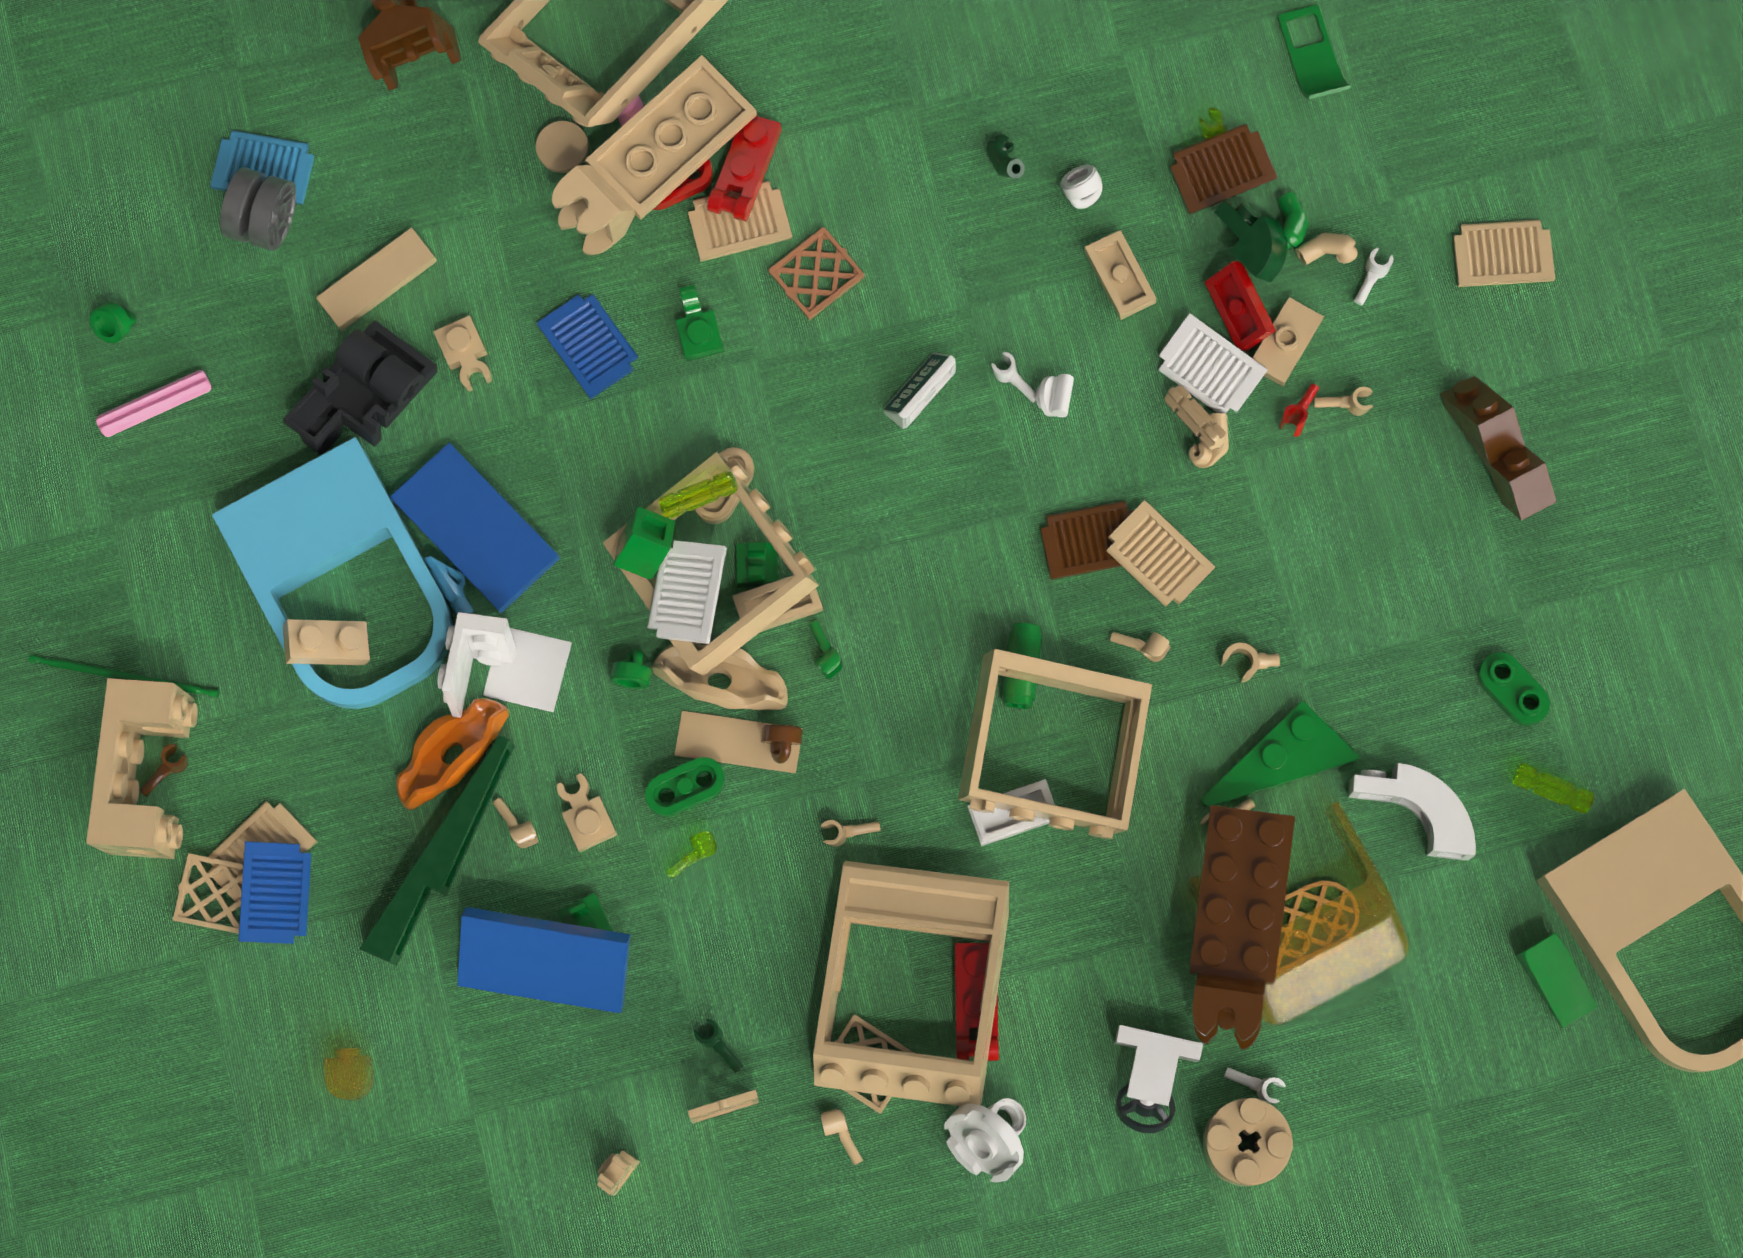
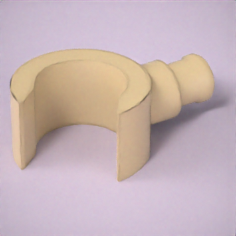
[1221,643,1280,683]

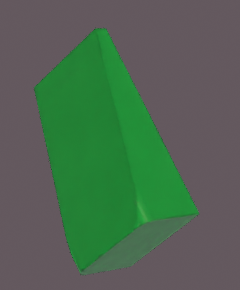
[1516,932,1598,1029]

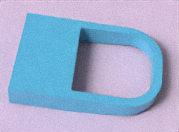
[212,437,453,709]

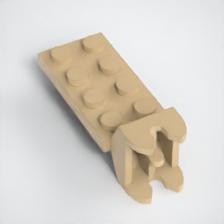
[552,55,757,255]

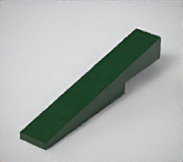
[359,736,515,966]

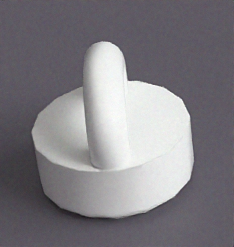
[1060,165,1102,209]

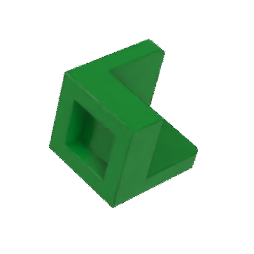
[613,506,675,579]

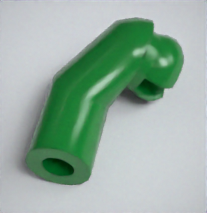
[1277,192,1309,250]

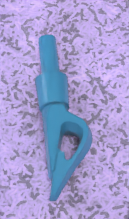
[424,556,475,616]

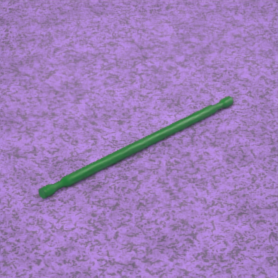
[29,655,220,698]

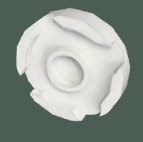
[944,1098,1026,1183]

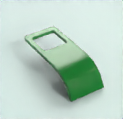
[1278,5,1351,100]

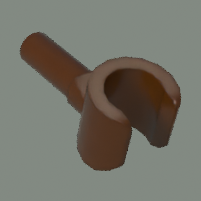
[139,744,188,797]

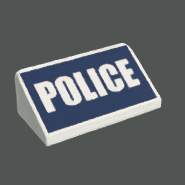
[883,353,956,429]

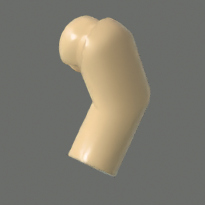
[1188,413,1229,468]

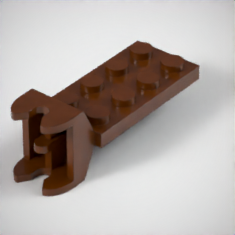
[358,0,461,91]
[1189,805,1295,1050]

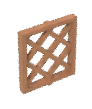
[768,227,865,321]

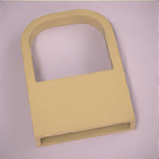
[1536,789,1743,1073]

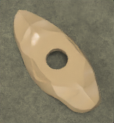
[651,642,788,710]

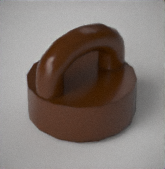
[761,725,803,764]

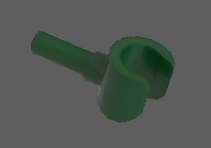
[694,1019,743,1073]

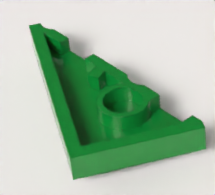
[1199,700,1360,807]

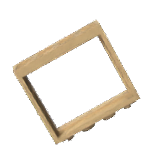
[603,452,819,676]
[958,649,1152,839]

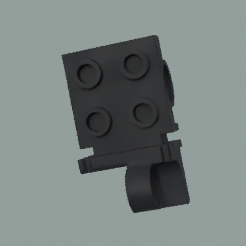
[283,320,437,454]

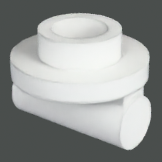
[1036,374,1074,417]

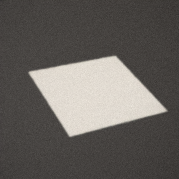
[483,628,572,712]

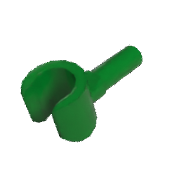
[809,621,843,679]

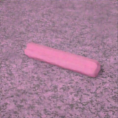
[96,370,212,437]

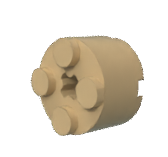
[1203,1098,1293,1186]

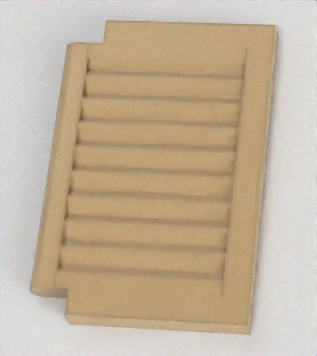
[688,181,793,262]
[1453,220,1555,287]
[1107,500,1215,607]
[207,801,318,902]

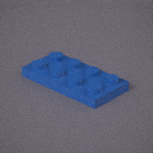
[390,443,560,613]
[457,907,631,1013]

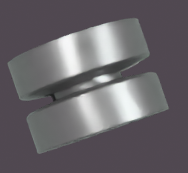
[220,167,296,251]

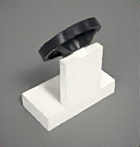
[1114,1025,1203,1133]

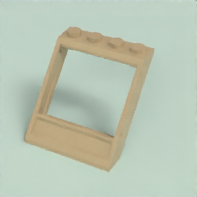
[478,0,728,127]
[813,861,1009,1106]

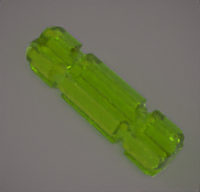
[659,471,738,518]
[1512,763,1595,814]

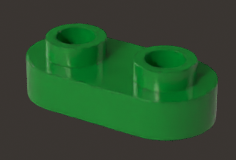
[1477,653,1550,726]
[645,757,725,817]

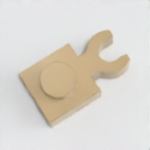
[433,315,492,392]
[557,773,617,852]
[597,1150,640,1196]

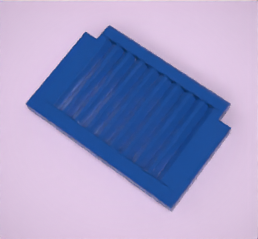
[536,294,638,400]
[238,842,311,944]

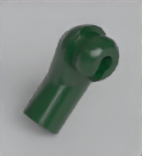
[986,134,1025,179]

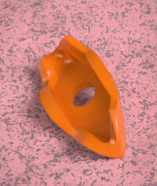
[396,698,509,810]

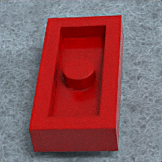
[1205,261,1276,351]

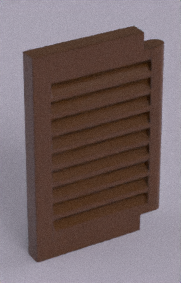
[1170,123,1278,215]
[1040,501,1134,580]

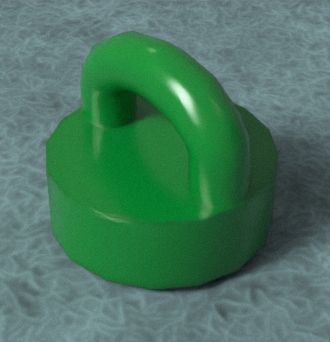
[89,302,136,344]
[609,648,652,689]

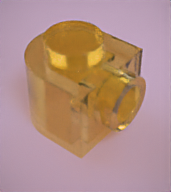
[324,1048,373,1101]

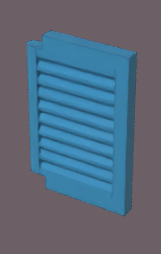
[210,130,315,205]

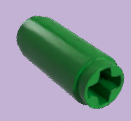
[1002,623,1042,709]

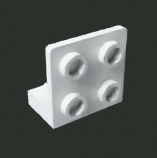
[437,612,516,718]

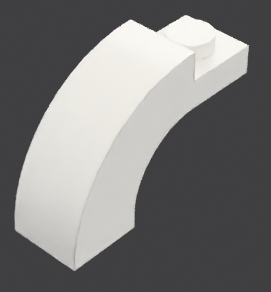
[1348,763,1476,861]

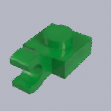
[675,284,725,361]

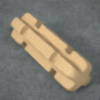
[1164,385,1227,450]

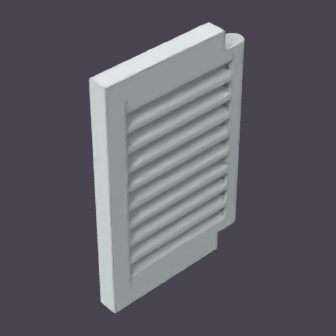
[1159,313,1268,414]
[647,540,727,644]

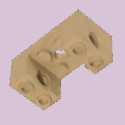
[86,678,198,859]

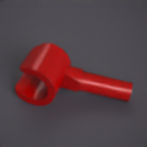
[1279,384,1319,437]

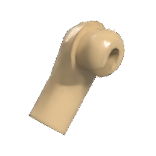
[1295,232,1358,266]

